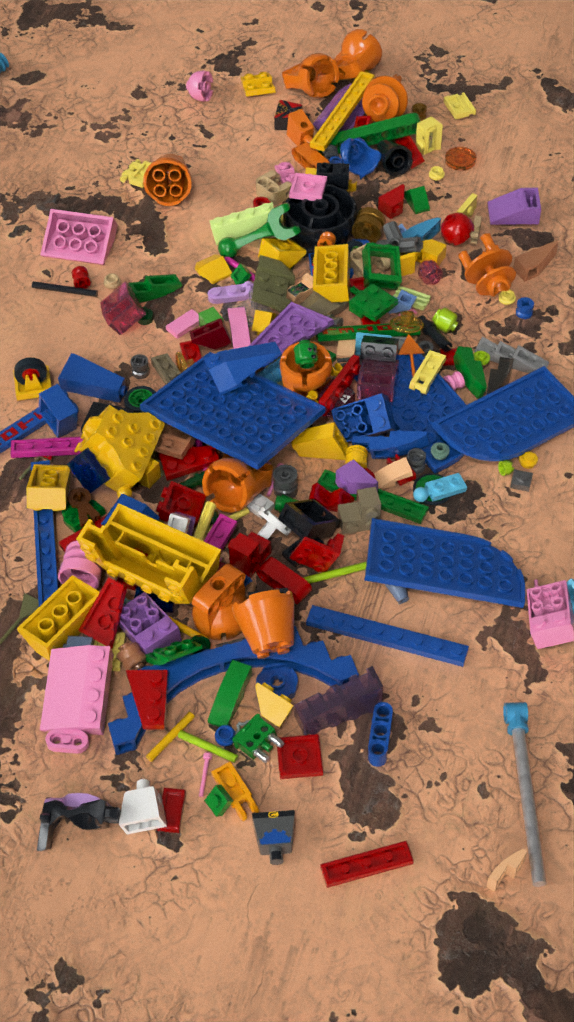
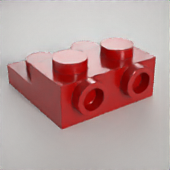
[156,481,206,528]

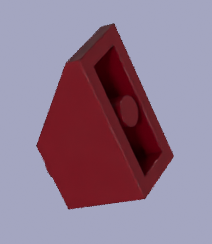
[189,318,231,350]

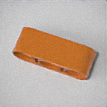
[292,142,330,169]

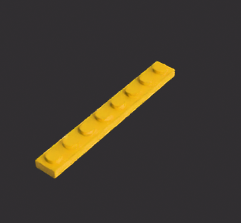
[310,71,375,151]

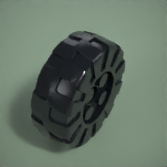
[283,184,358,248]

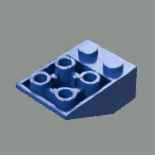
[331,393,397,443]

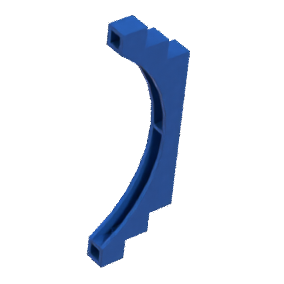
[108,626,359,755]

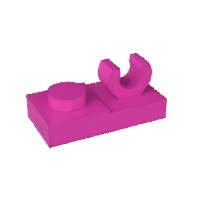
[204,513,238,552]

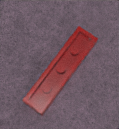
[320,841,414,888]

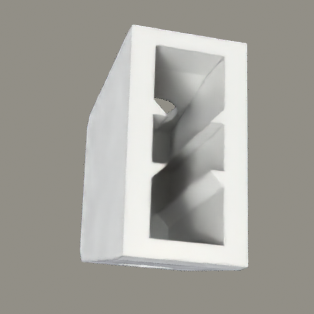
[119,779,167,835]

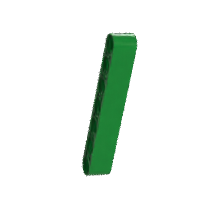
[318,113,421,155]

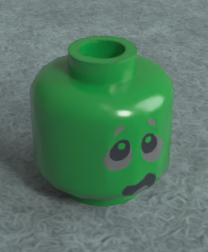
[294,340,318,369]

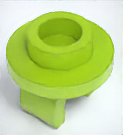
[473,351,490,365]

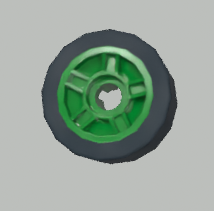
[124,386,156,413]

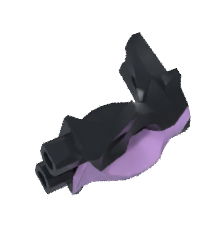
[37,793,121,851]

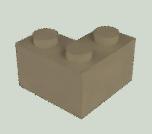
[337,487,381,535]

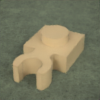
[470,215,482,245]

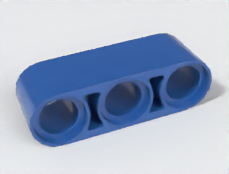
[368,702,393,767]

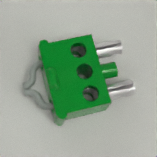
[233,714,284,763]

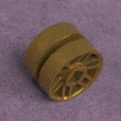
[352,207,386,243]

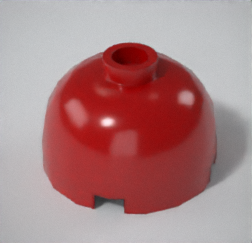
[441,212,475,246]

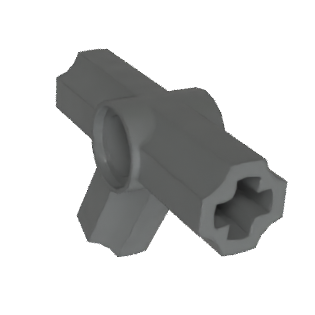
[376,221,423,255]

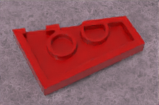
[126,670,168,730]

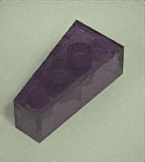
[294,666,383,735]

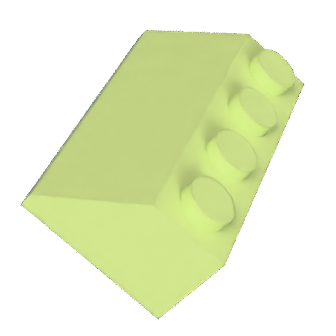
[210,202,274,245]

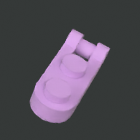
[208,281,253,304]

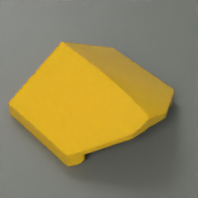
[195,254,232,284]

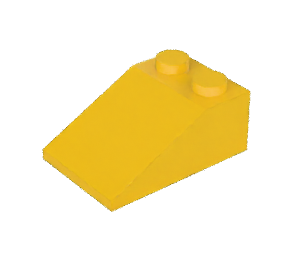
[26,464,72,511]

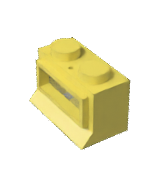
[415,116,443,155]

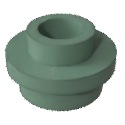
[431,442,450,460]

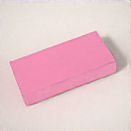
[166,309,199,339]

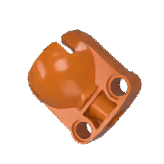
[333,29,382,80]
[282,53,339,98]
[280,342,332,397]
[202,454,273,513]
[192,563,247,641]

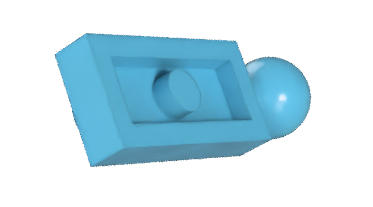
[413,473,467,502]

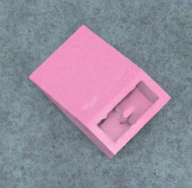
[527,580,574,649]

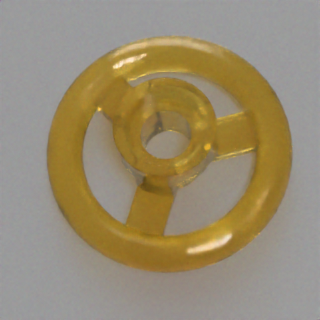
[389,311,424,333]
[175,351,194,373]

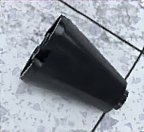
[377,139,413,177]

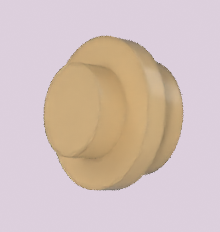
[104,273,121,289]

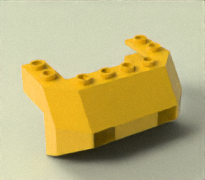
[76,503,221,604]

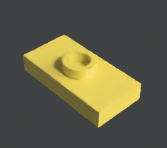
[457,193,478,217]

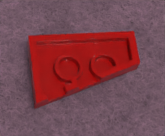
[158,446,219,481]
[78,577,127,649]

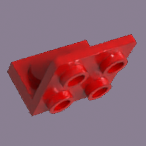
[290,533,345,572]

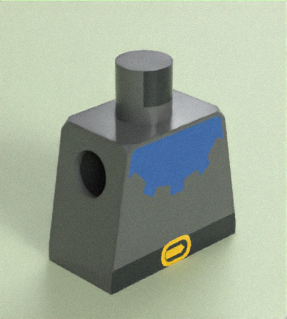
[252,810,295,865]

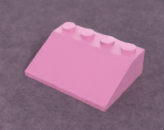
[40,209,118,265]
[40,645,114,735]

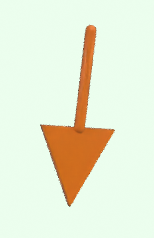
[398,334,424,377]

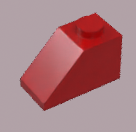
[378,184,405,219]

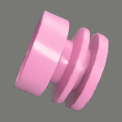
[58,541,103,589]

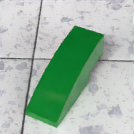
[126,274,182,304]
[453,346,487,399]
[208,660,252,727]

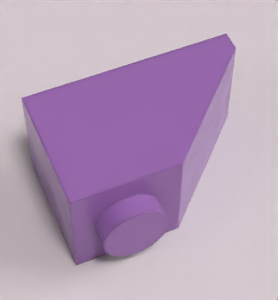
[335,459,378,494]

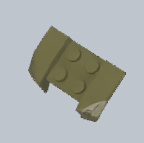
[251,255,295,313]

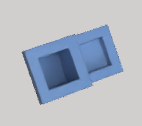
[388,290,417,314]

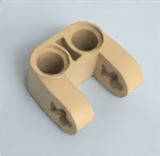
[256,170,292,205]
[350,243,391,277]

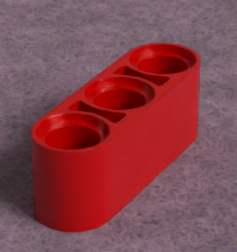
[256,557,312,604]

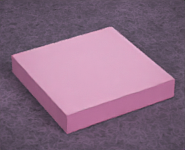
[289,173,327,201]

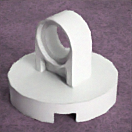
[258,506,292,540]

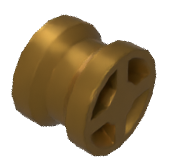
[412,103,427,121]

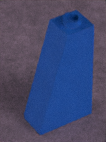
[58,353,128,403]

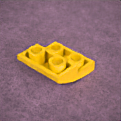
[240,71,275,97]

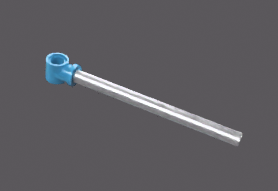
[503,702,546,887]

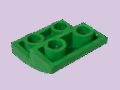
[146,639,203,665]

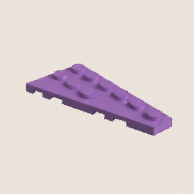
[249,302,334,369]

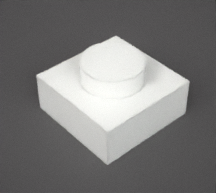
[247,494,274,519]

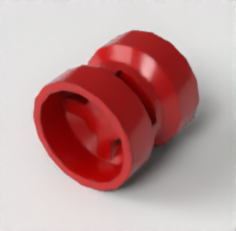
[71,266,91,289]

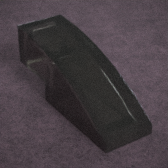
[486,357,514,395]

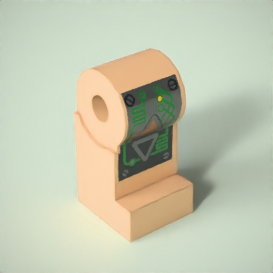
[286,273,314,305]

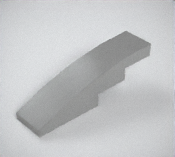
[474,337,549,373]

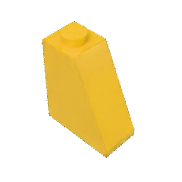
[291,422,349,460]

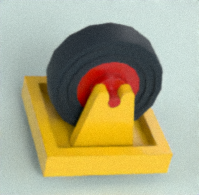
[13,358,52,401]

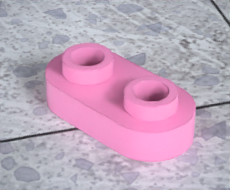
[45,729,89,754]

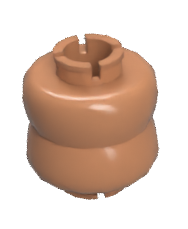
[116,641,146,671]

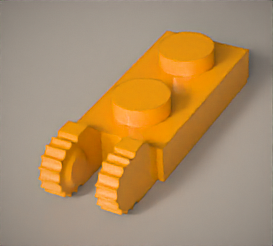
[211,761,259,821]

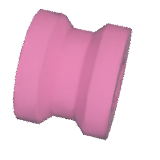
[443,371,465,391]

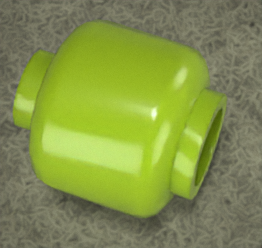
[432,307,459,334]

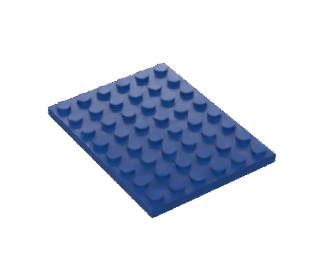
[140,352,326,470]

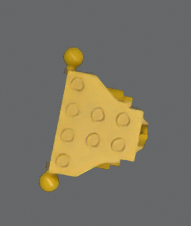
[74,405,165,498]

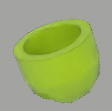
[498,460,514,476]

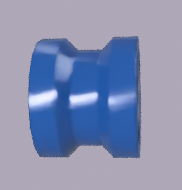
[516,297,534,319]

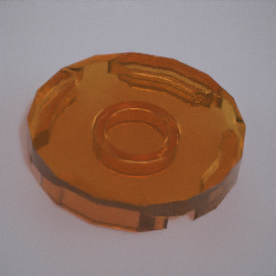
[445,147,476,171]

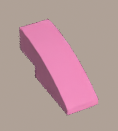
[227,307,251,349]

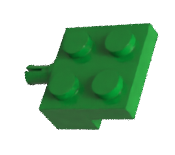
[349,283,398,322]

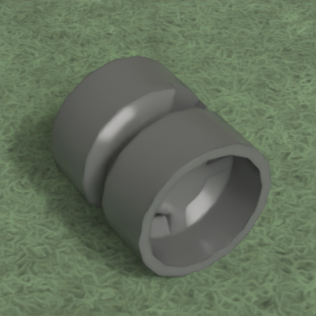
[273,464,298,498]

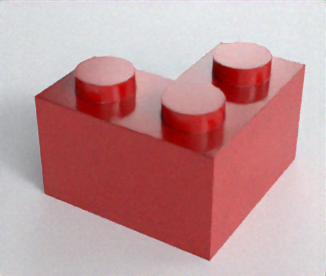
[228,531,271,578]

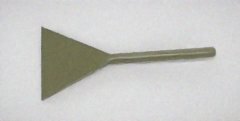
[0,593,39,645]

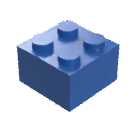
[38,384,79,438]

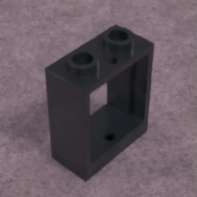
[278,499,341,540]

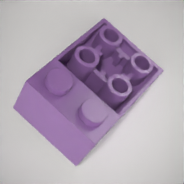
[487,188,541,225]
[119,592,182,664]

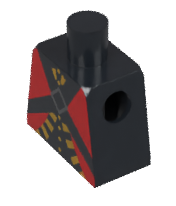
[274,100,311,130]

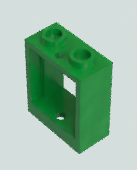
[362,243,402,290]

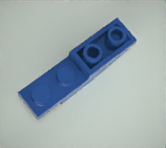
[352,430,430,459]

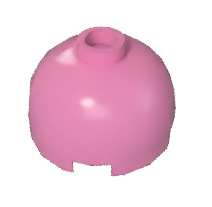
[186,71,213,102]

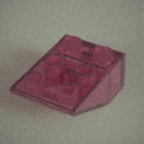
[100,281,146,335]
[357,359,399,402]

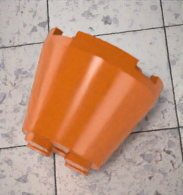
[143,154,192,206]
[232,589,294,659]

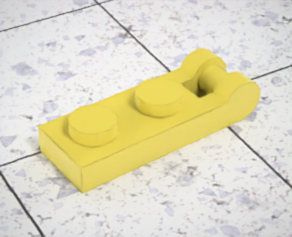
[409,350,446,395]

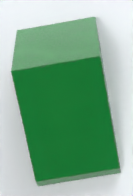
[404,186,430,214]

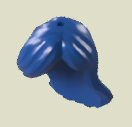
[340,137,382,180]

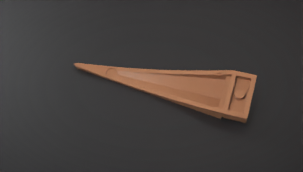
[154,424,196,460]

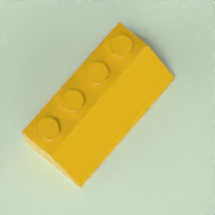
[313,244,350,303]
[17,575,100,661]

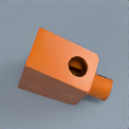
[287,109,314,146]

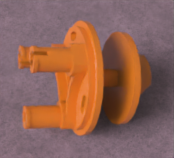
[362,74,408,122]
[458,233,516,297]

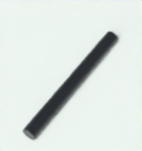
[32,281,98,297]

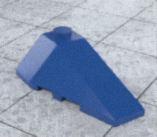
[204,342,282,395]

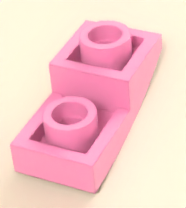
[275,162,295,184]

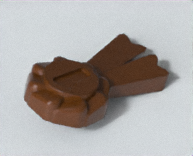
[67,487,100,527]

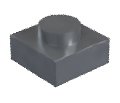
[510,469,533,492]

